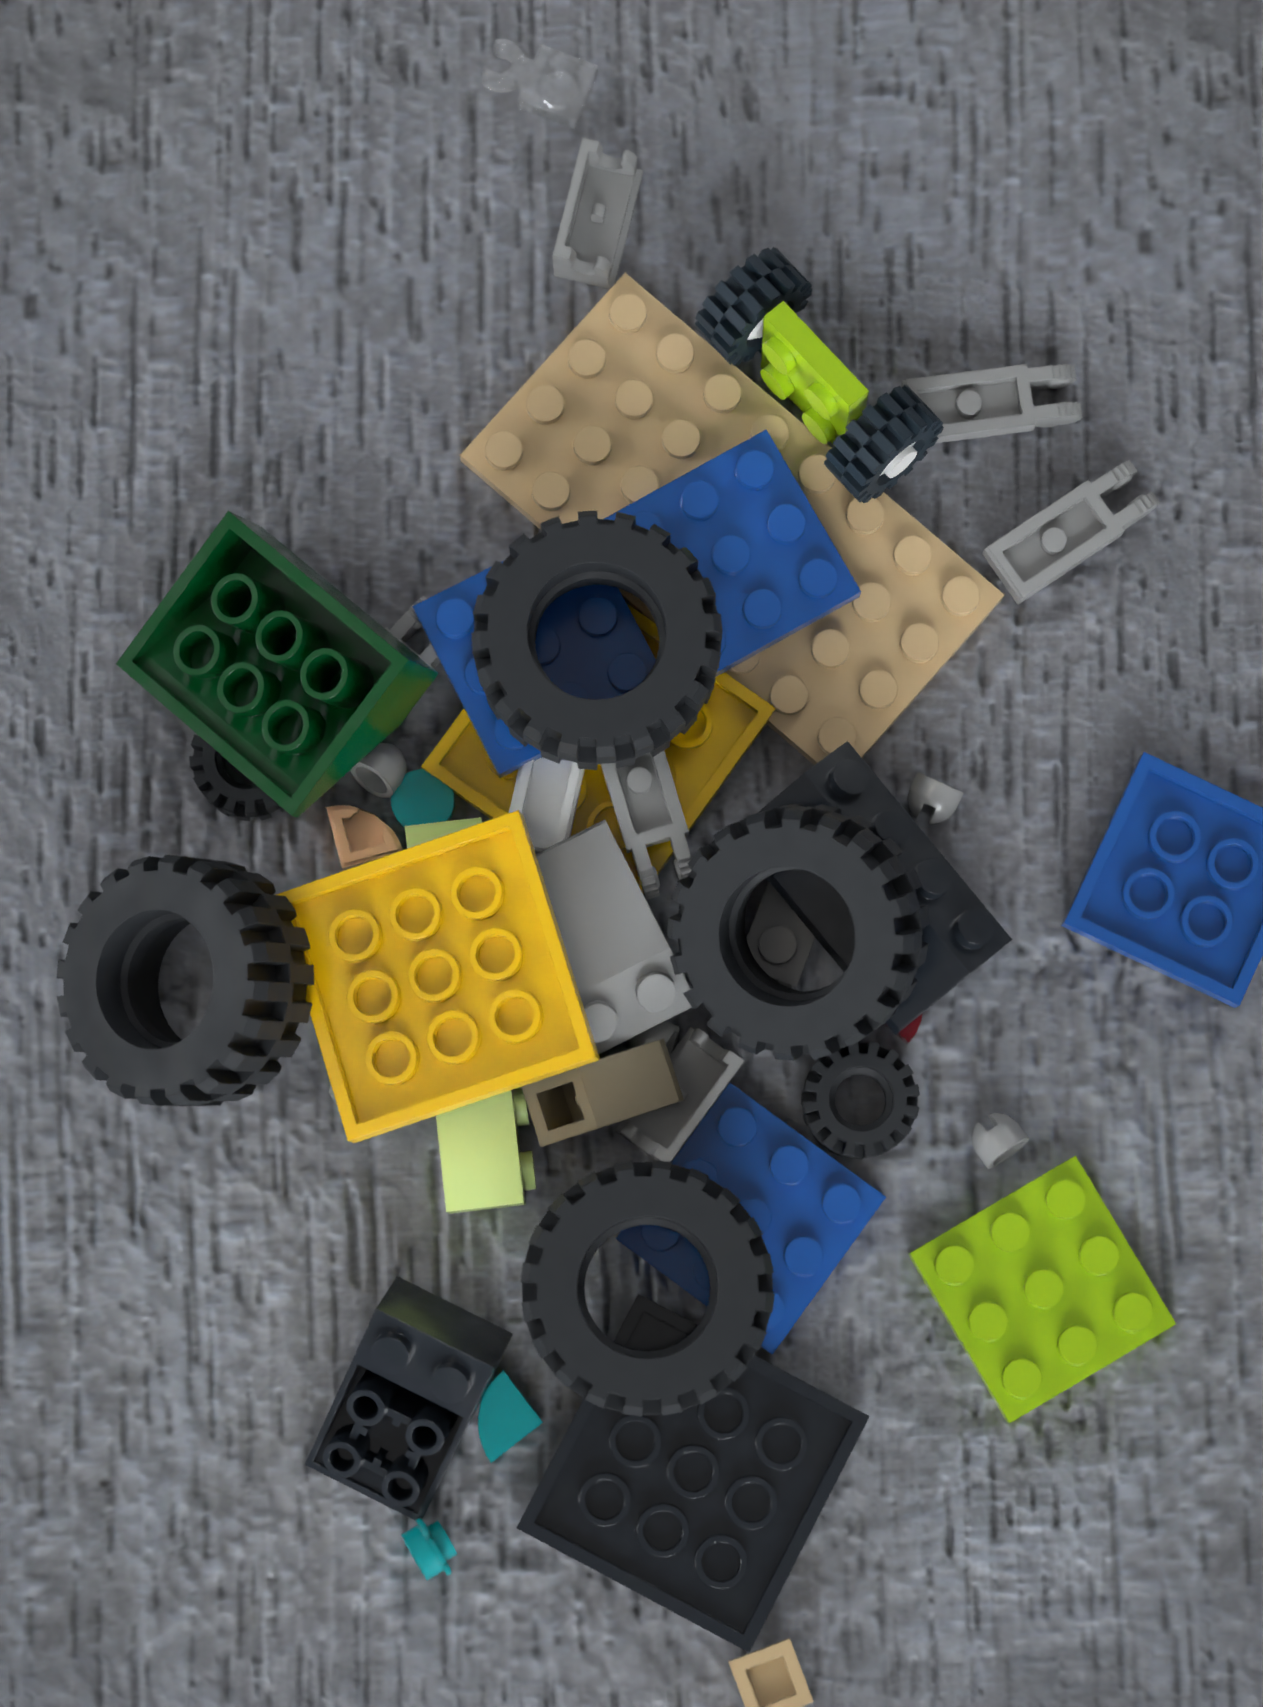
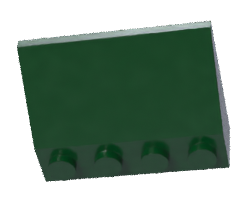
[116,511,439,818]

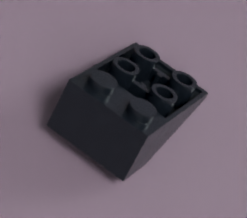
[305,1276,513,1520]

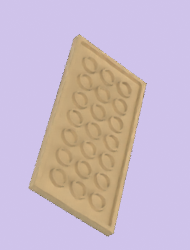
[460,273,1004,765]

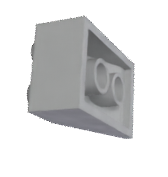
[536,820,692,1054]

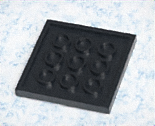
[517,1294,870,1653]

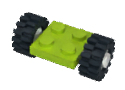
[694,247,944,503]

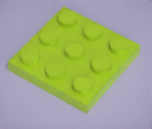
[908,1155,1176,1423]

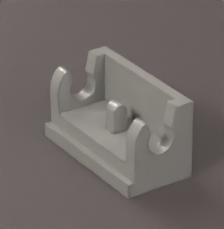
[553,137,643,289]
[615,1027,744,1162]

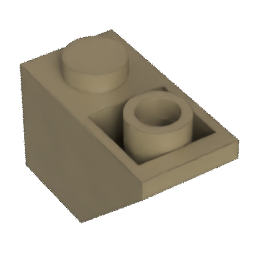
[522,1038,684,1147]

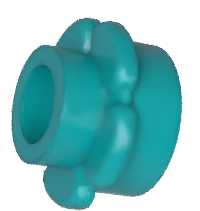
[401,1518,457,1580]

